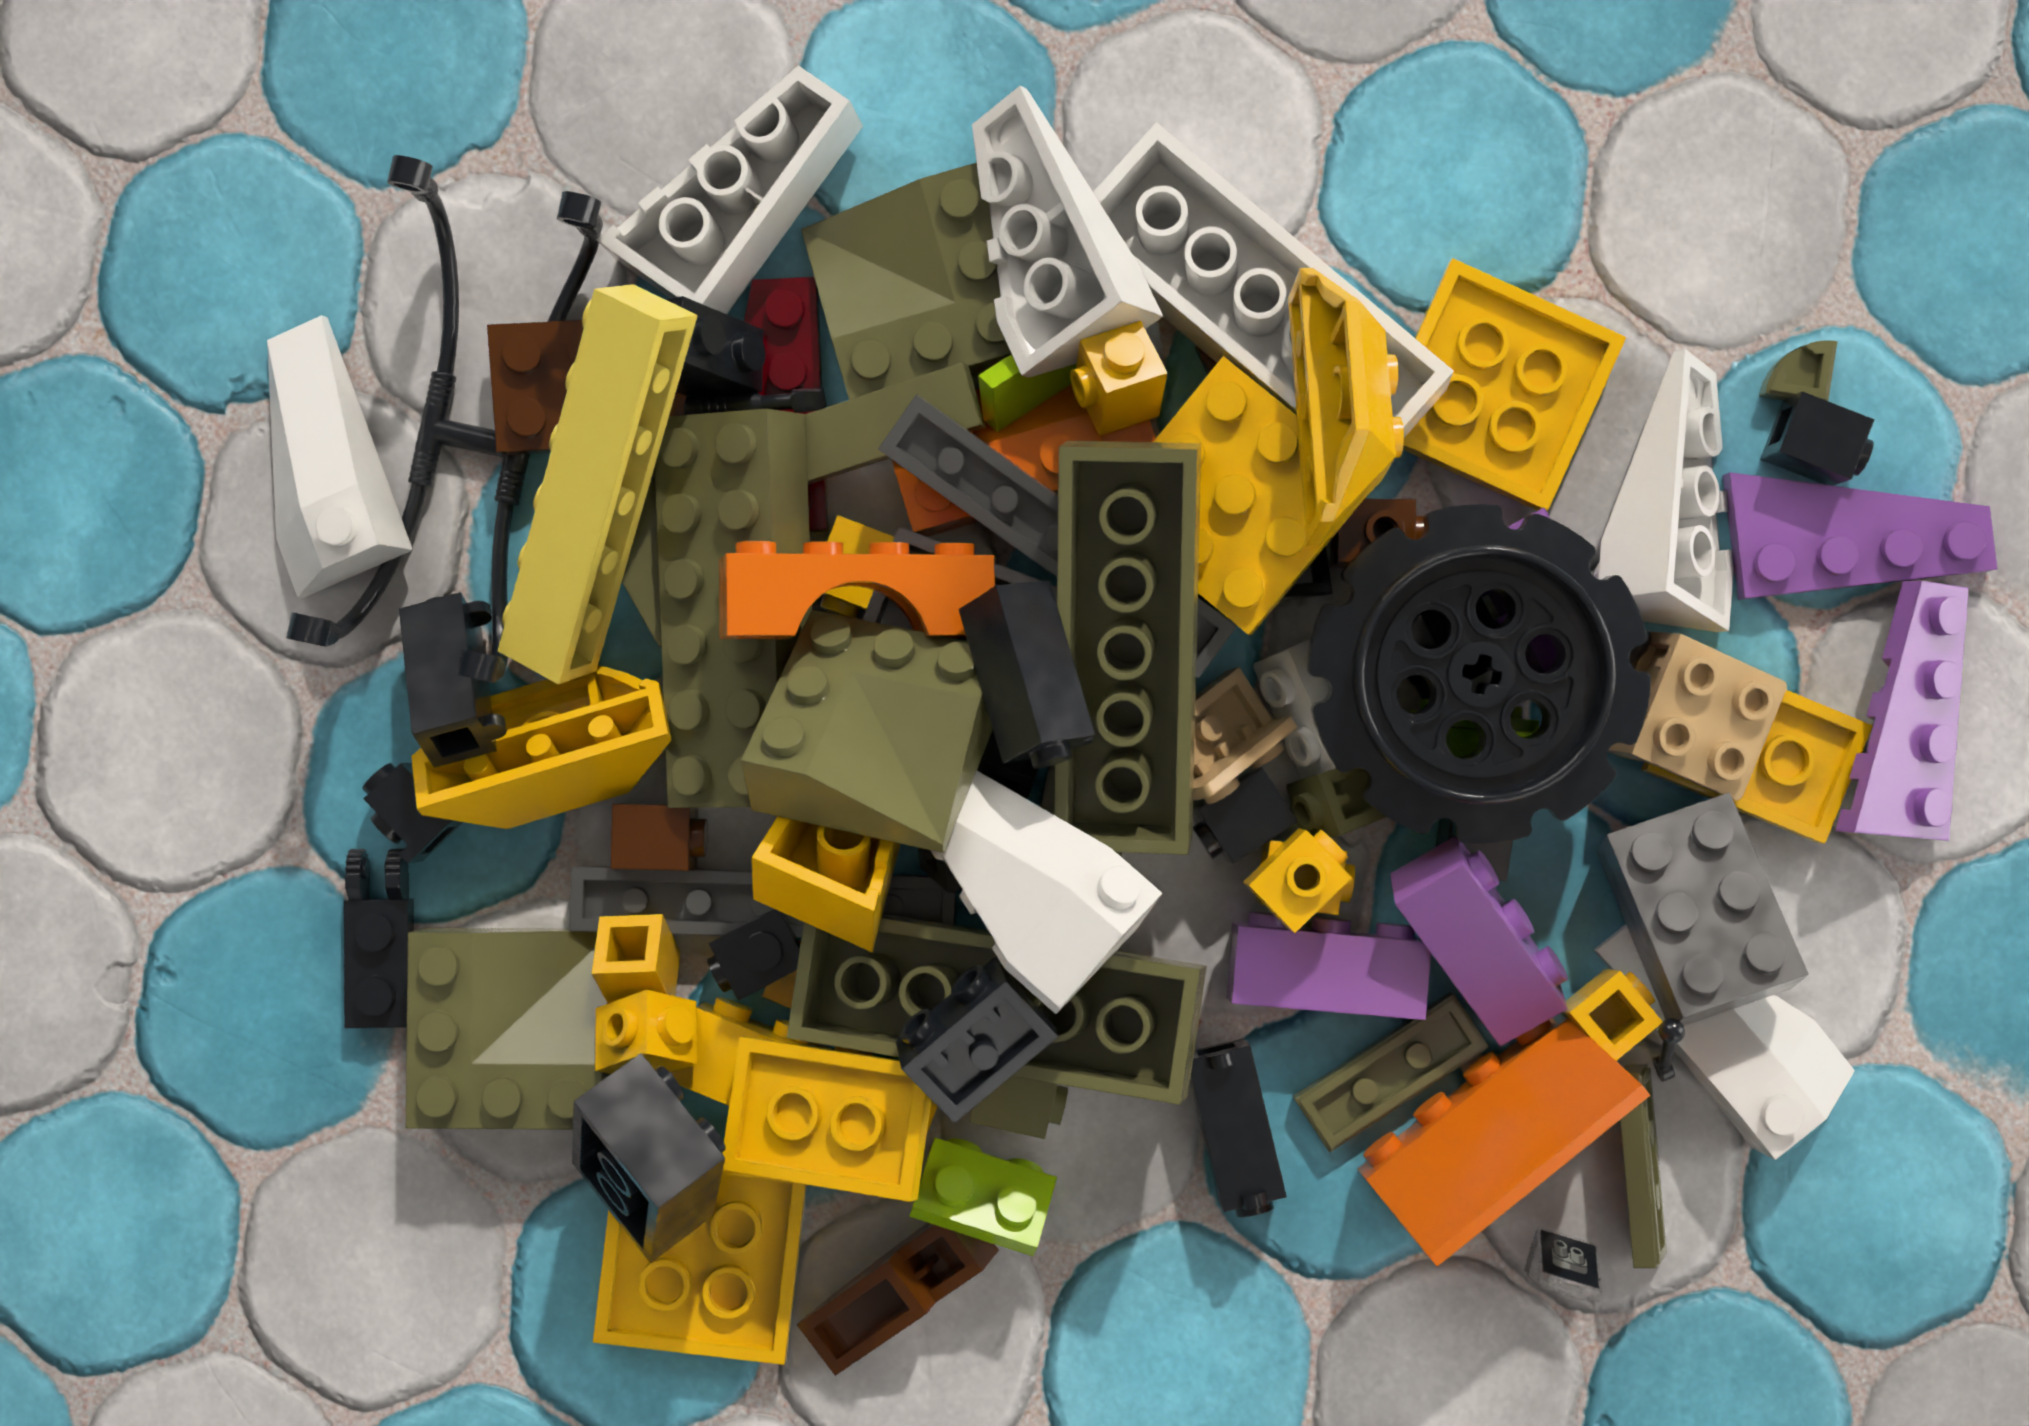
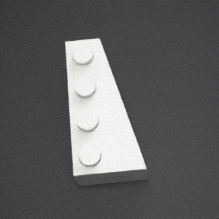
[596,65,863,314]

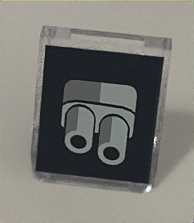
[1524,1228,1602,1304]

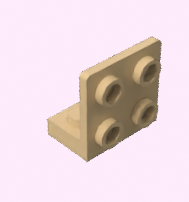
[1608,631,1787,800]

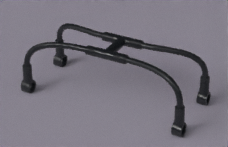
[286,155,603,683]

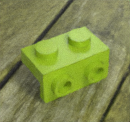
[909,1137,1057,1257]

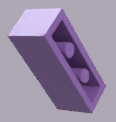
[1390,837,1568,1046]
[1226,912,1431,1020]

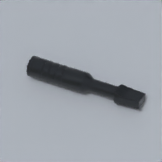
[684,388,827,415]

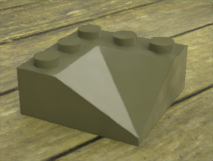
[801,162,1012,400]
[741,610,993,853]
[405,927,611,1130]

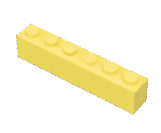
[498,284,698,685]

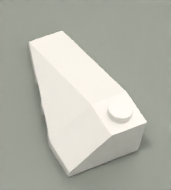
[267,315,413,598]
[1594,349,1733,632]
[931,771,1162,1014]

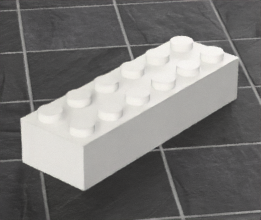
[1093,122,1454,437]

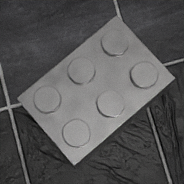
[1596,792,1809,1026]

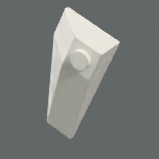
[972,86,1163,378]
[1594,924,1855,1160]

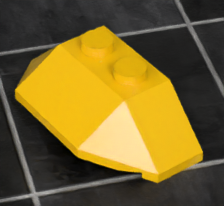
[1288,268,1404,546]
[411,665,672,829]

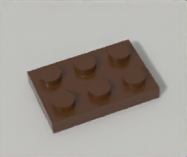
[487,320,687,456]

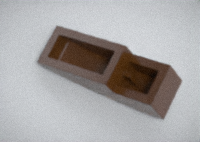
[797,1222,999,1376]

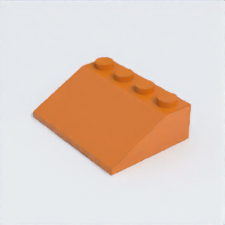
[1357,1014,1651,1267]

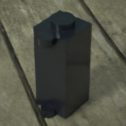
[958,580,1095,769]
[399,592,507,768]
[1190,1038,1287,1217]

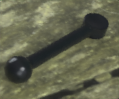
[1652,1018,1685,1082]

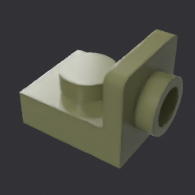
[1286,768,1387,838]

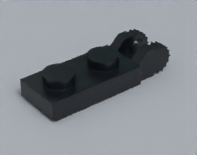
[344,849,414,1028]

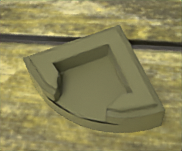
[1759,340,1838,401]

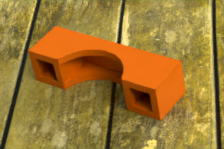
[719,541,995,639]

